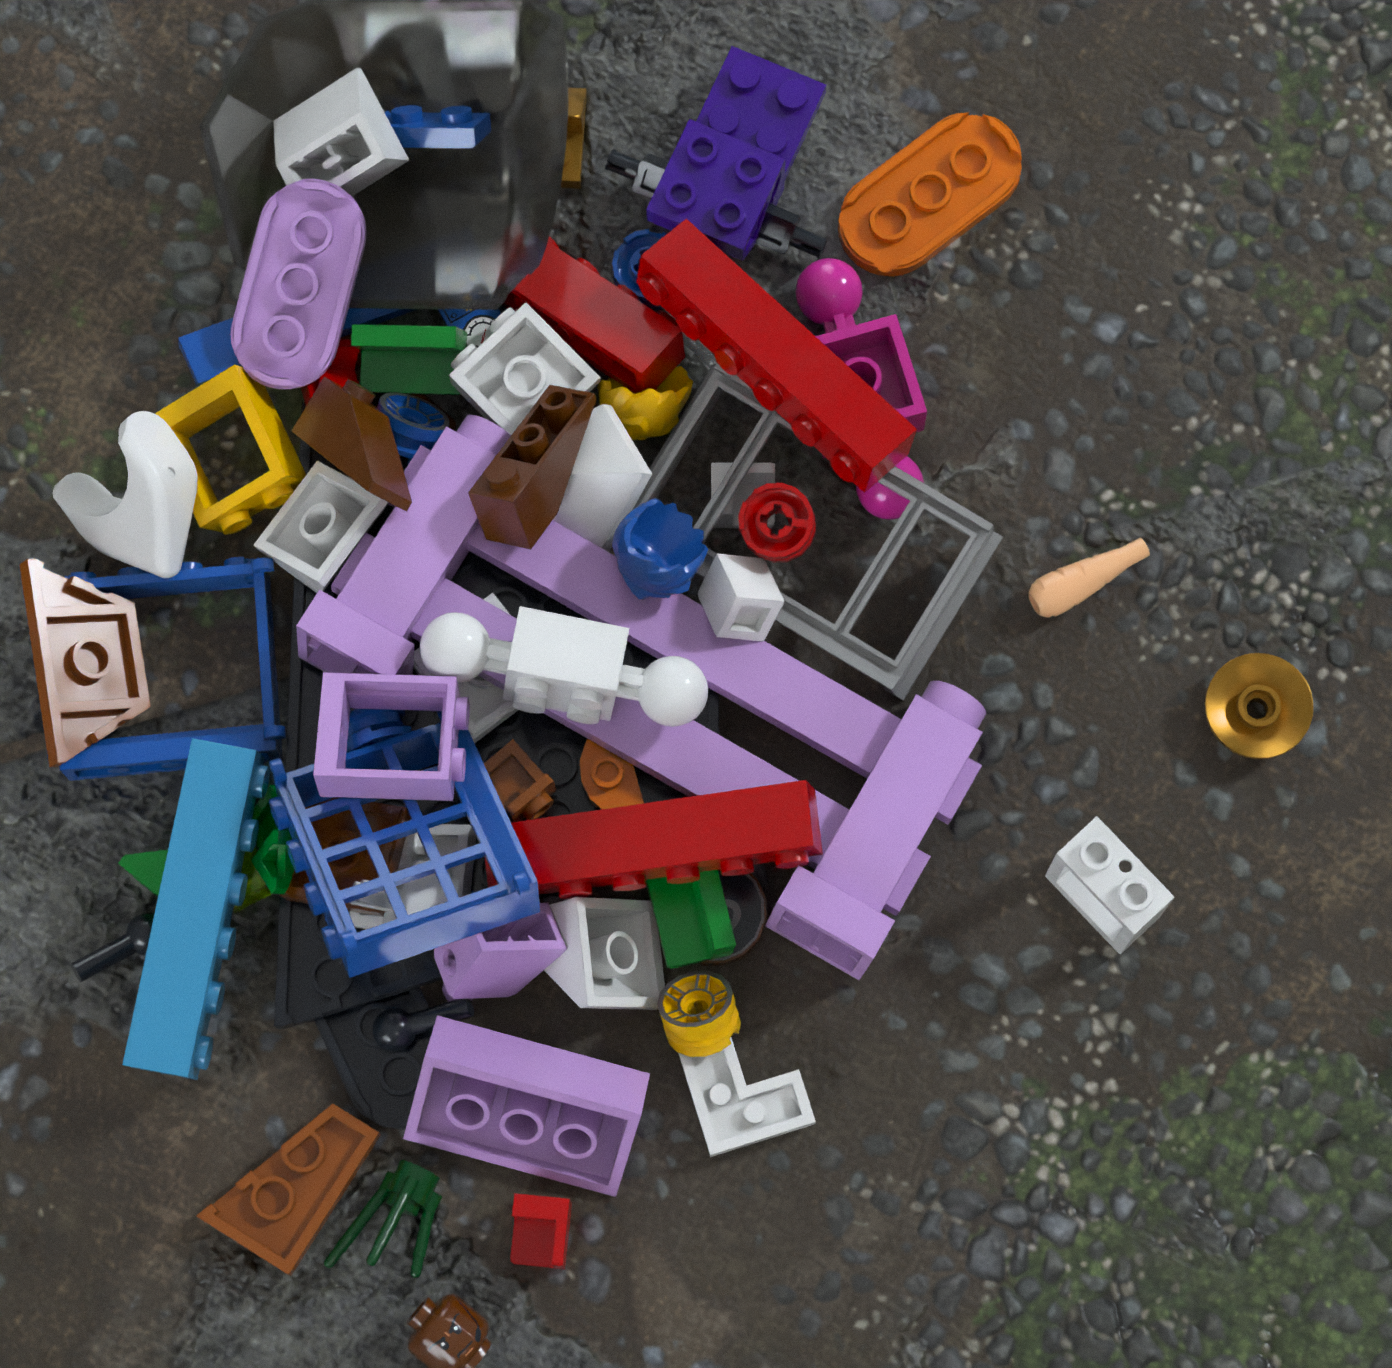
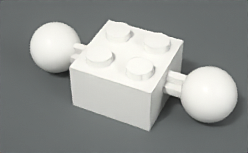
[420,606,708,727]

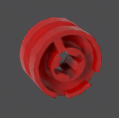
[738,483,816,563]

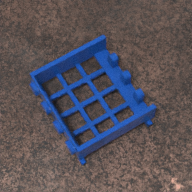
[269,711,540,978]

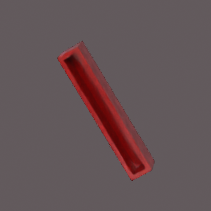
[636,219,917,493]
[485,780,823,899]

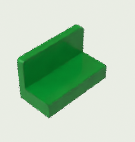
[351,324,467,395]
[646,870,736,969]

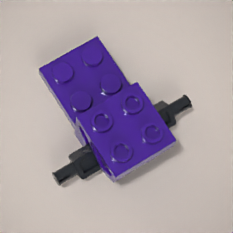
[605,46,828,261]

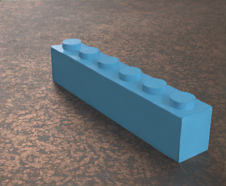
[122,738,270,1080]

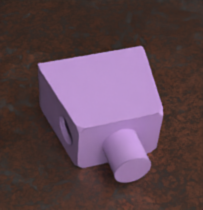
[434,903,567,1001]

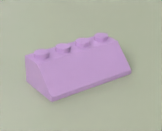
[403,1015,650,1197]

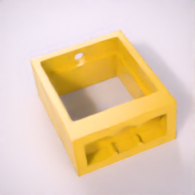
[155,364,306,535]

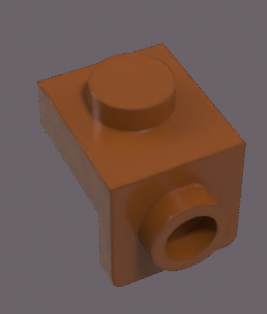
[484,739,556,822]

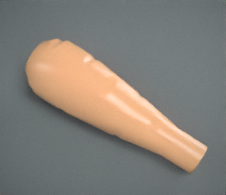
[1028,538,1150,618]

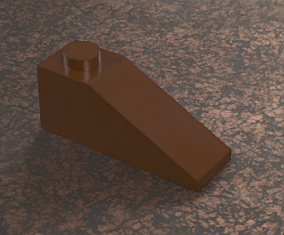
[291,376,412,512]

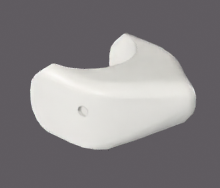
[53,411,198,578]

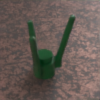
[324,1160,442,1278]

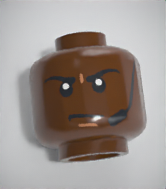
[407,1294,492,1368]

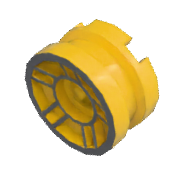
[657,971,741,1057]

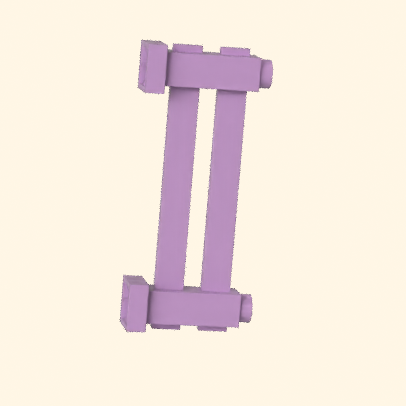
[296,415,986,980]

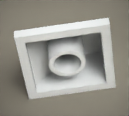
[553,404,652,552]
[544,897,665,1010]

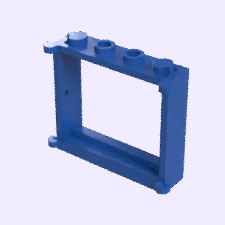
[47,557,286,781]

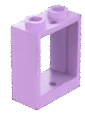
[313,672,470,801]

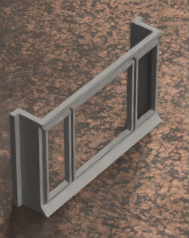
[633,363,1003,701]

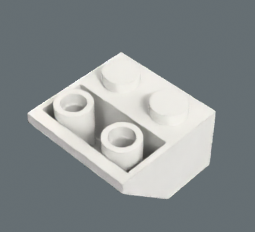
[273,68,409,196]

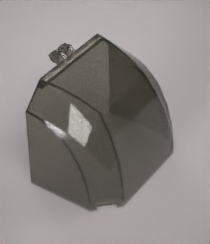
[199,0,569,310]

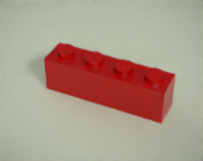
[479,223,685,394]

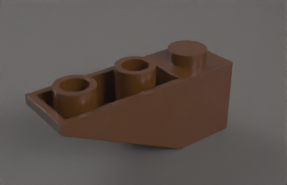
[468,385,596,550]

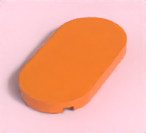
[838,112,1022,276]

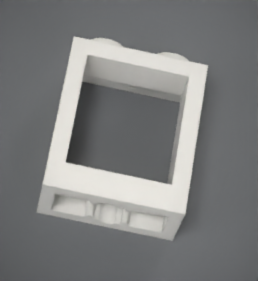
[1045,816,1175,954]

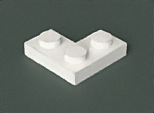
[678,1037,816,1157]

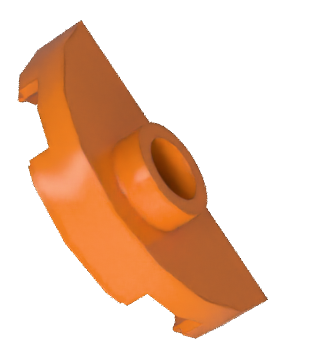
[580,739,644,810]

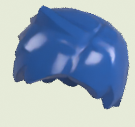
[612,498,708,600]

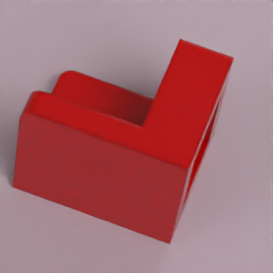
[510,1193,572,1270]

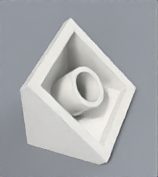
[253,461,388,593]

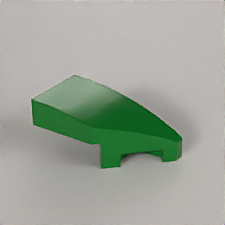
[251,785,294,894]

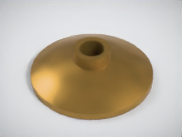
[1205,653,1314,759]

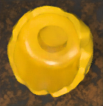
[597,366,693,440]

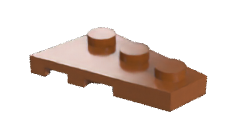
[196,1104,381,1276]

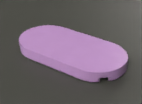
[231,179,366,389]

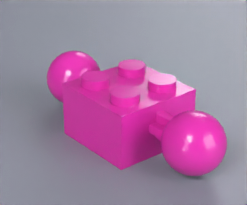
[795,258,927,520]

